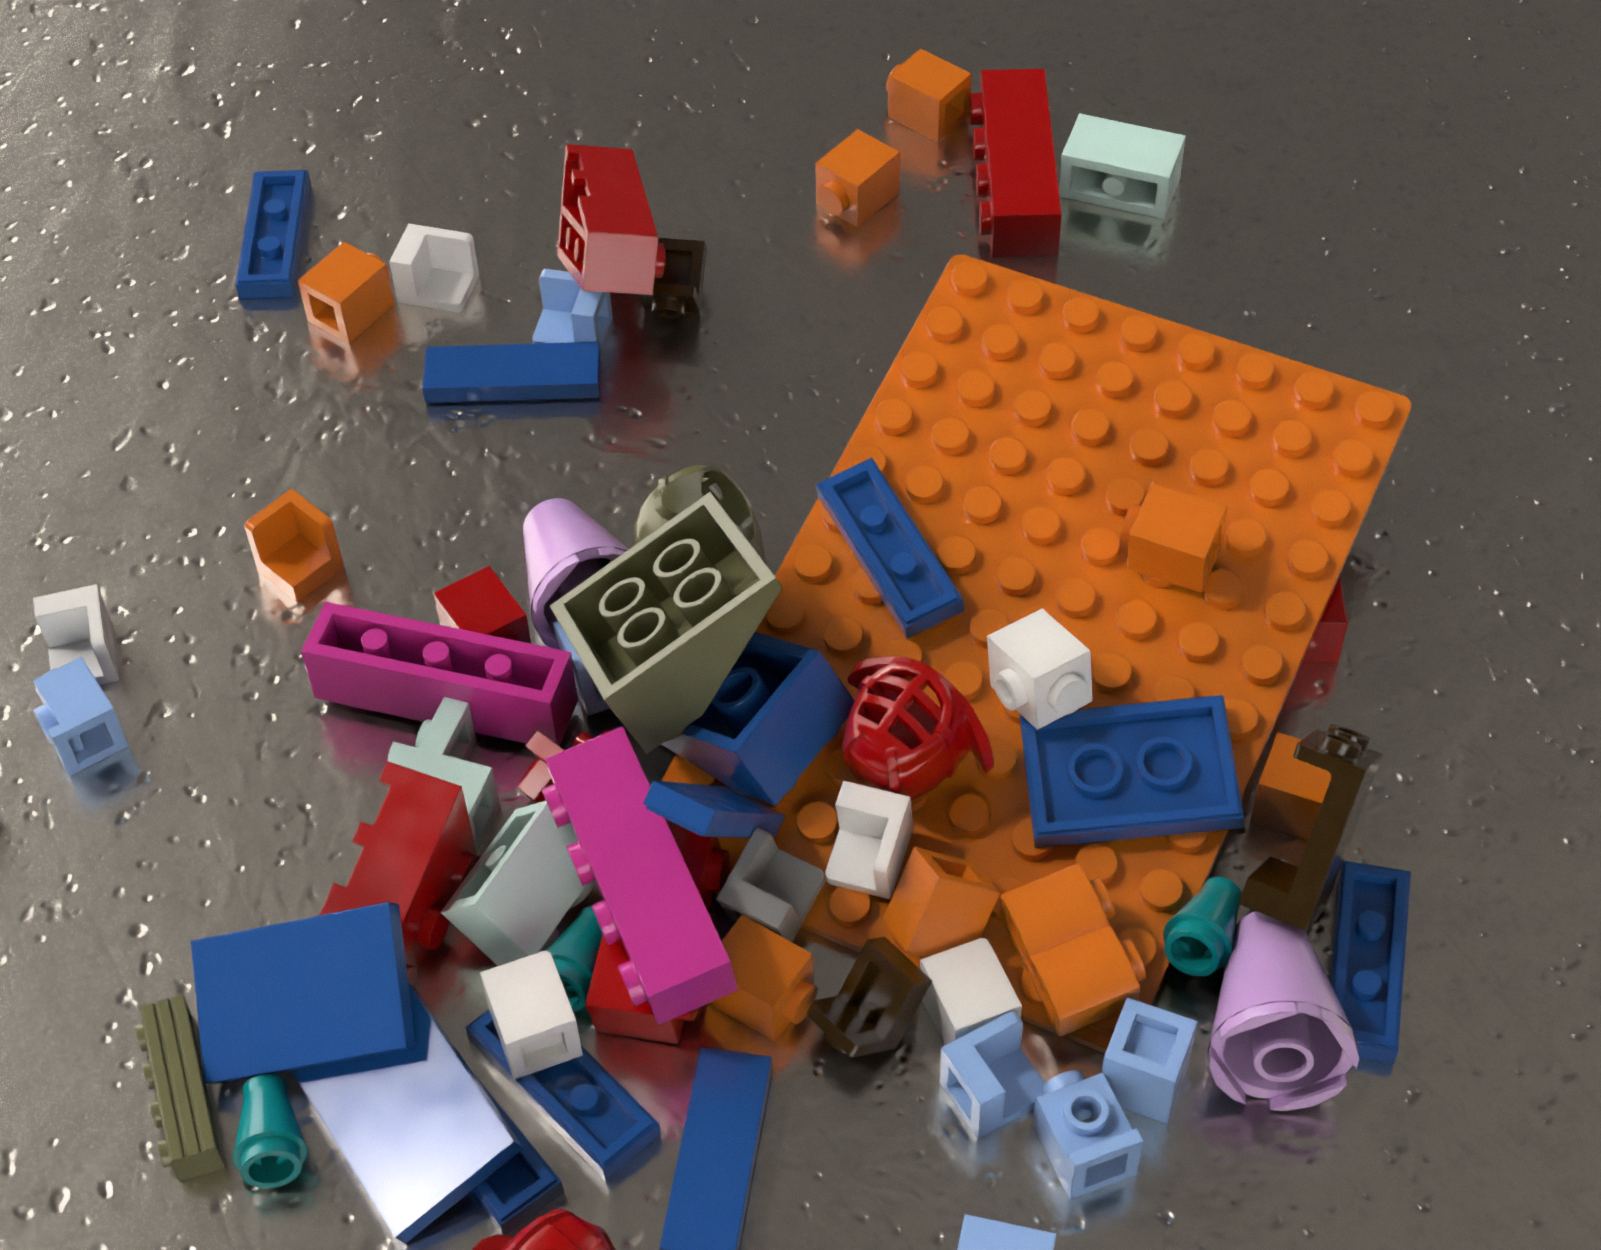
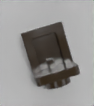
[637,238,707,319]
[806,937,932,1057]

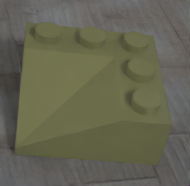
[550,492,783,755]

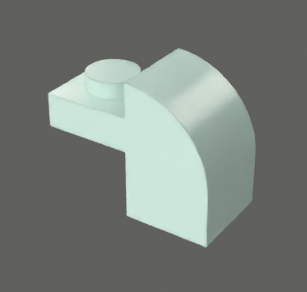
[388,697,500,852]

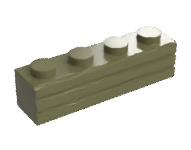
[135,994,225,1182]

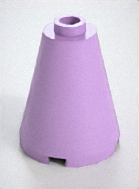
[523,498,629,650]
[1208,911,1360,1111]

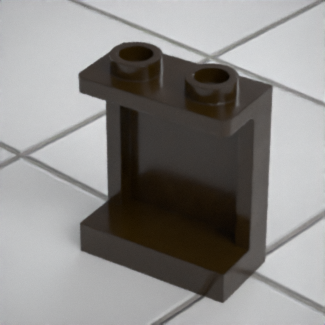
[1238,724,1383,931]

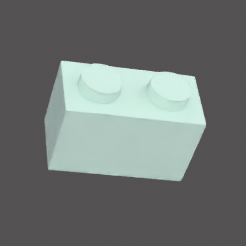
[1059,113,1186,219]
[440,801,595,966]

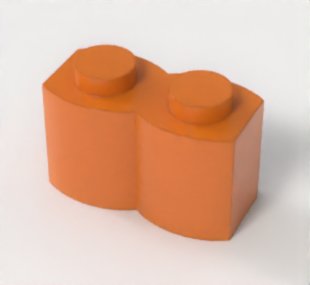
[1000,863,1146,1037]

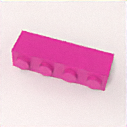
[301,601,579,747]
[541,726,738,1025]

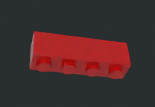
[969,68,1062,258]

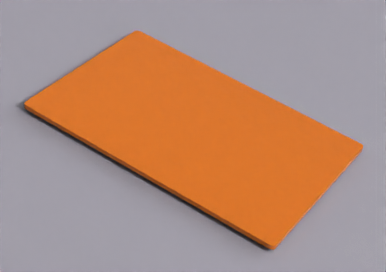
[661,254,1411,1054]

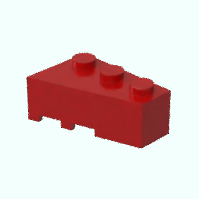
[557,144,665,295]
[319,761,480,987]

